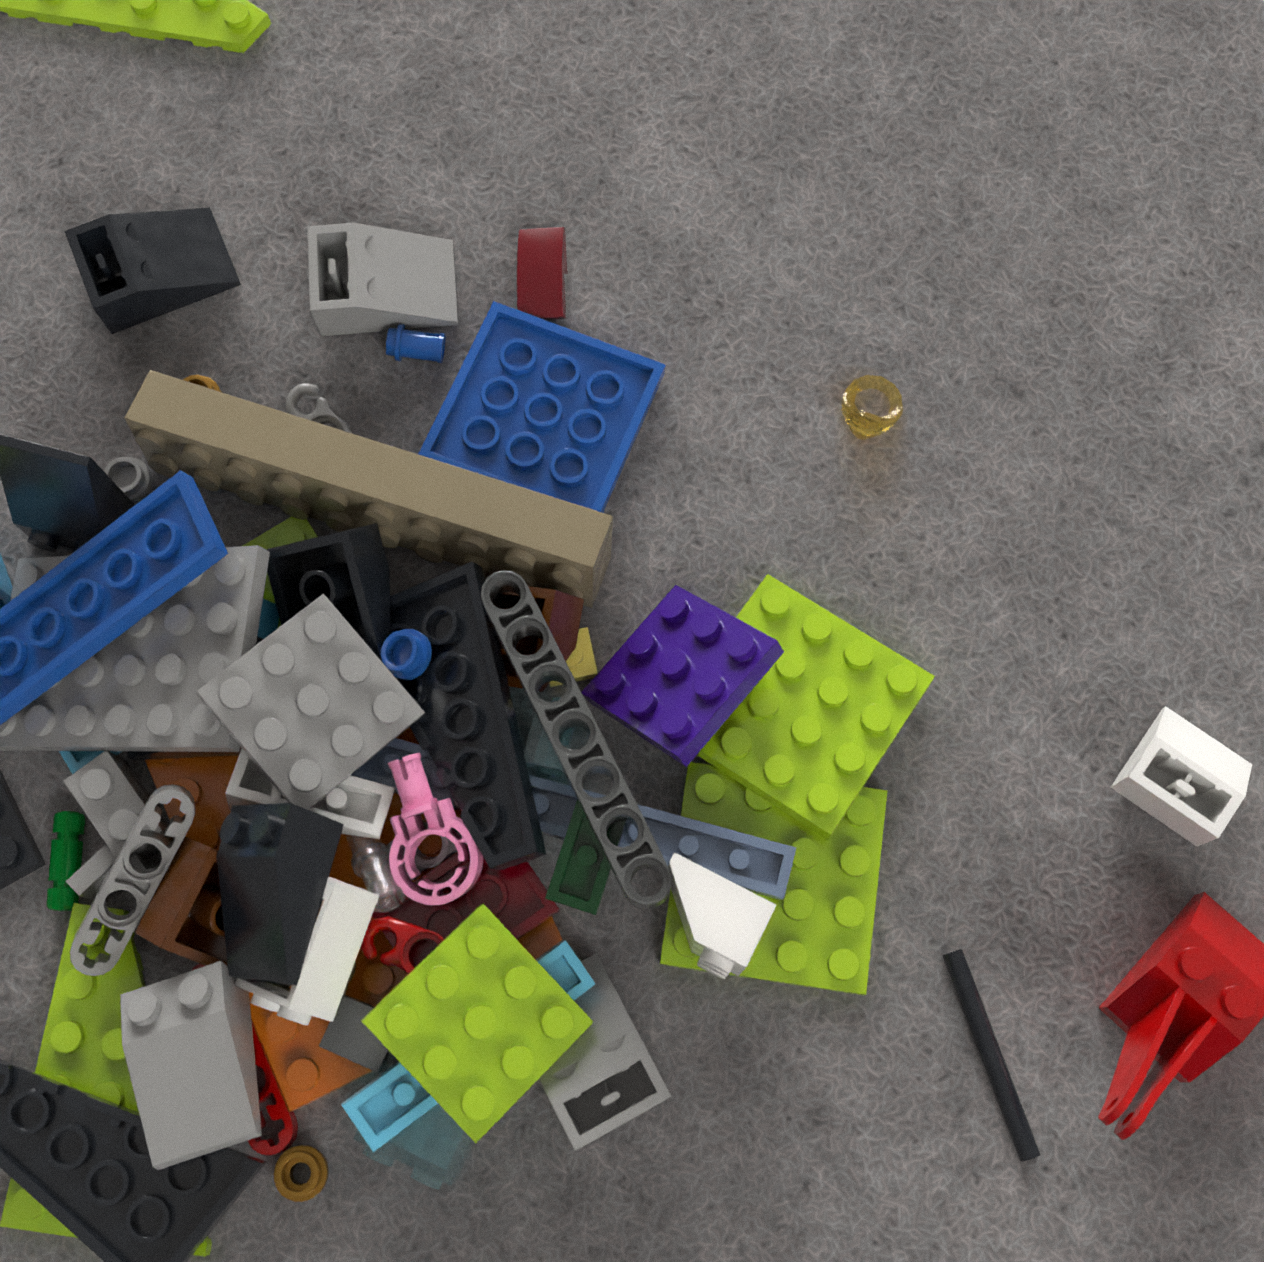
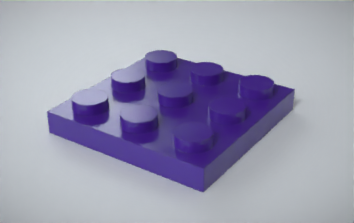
[581,585,784,767]

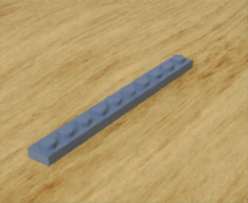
[351,738,796,900]

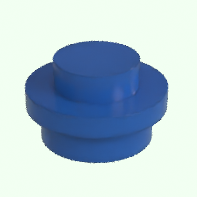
[381,629,432,680]

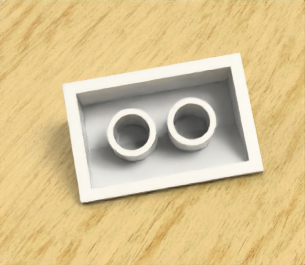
[669,852,776,980]

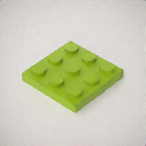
[361,904,593,1143]

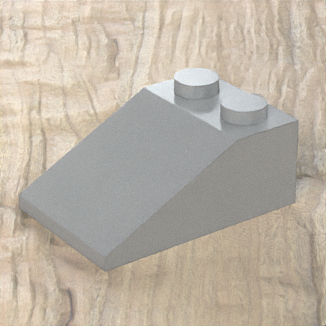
[120,961,262,1170]

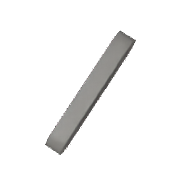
[70,784,195,976]

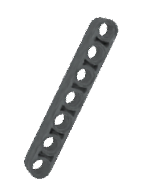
[481,570,672,910]

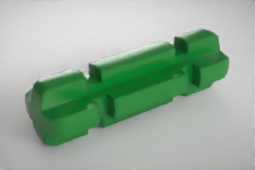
[46,811,85,912]

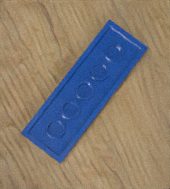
[0,470,228,725]

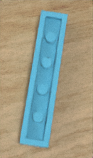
[341,940,596,1152]

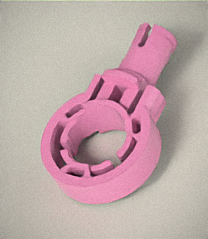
[387,753,483,905]

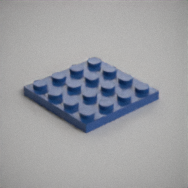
[418,301,666,513]

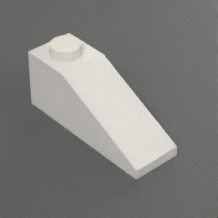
[225,749,395,839]

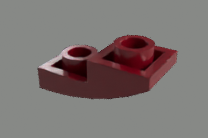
[517,227,567,320]

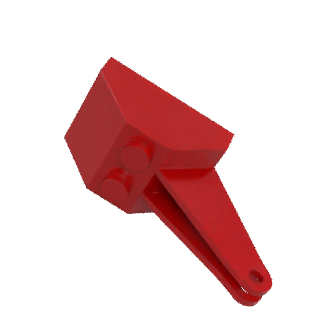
[1098,892,1264,1140]

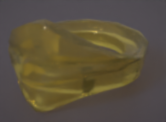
[841,375,903,440]

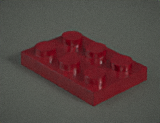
[372,846,560,968]

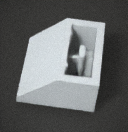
[1111,706,1252,846]

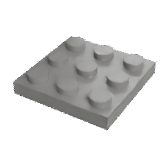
[196,593,425,810]

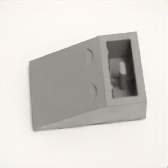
[307,223,459,336]
[539,953,672,1151]

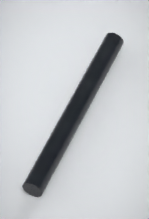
[942,949,1041,1161]

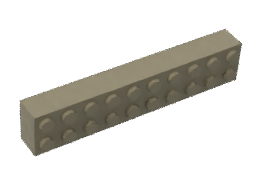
[124,370,613,608]

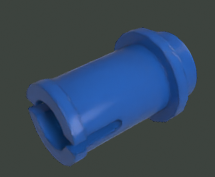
[386,324,446,363]

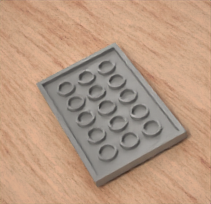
[0,545,270,752]

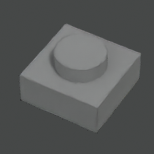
[66,844,118,900]

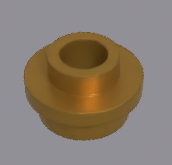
[274,1145,329,1202]

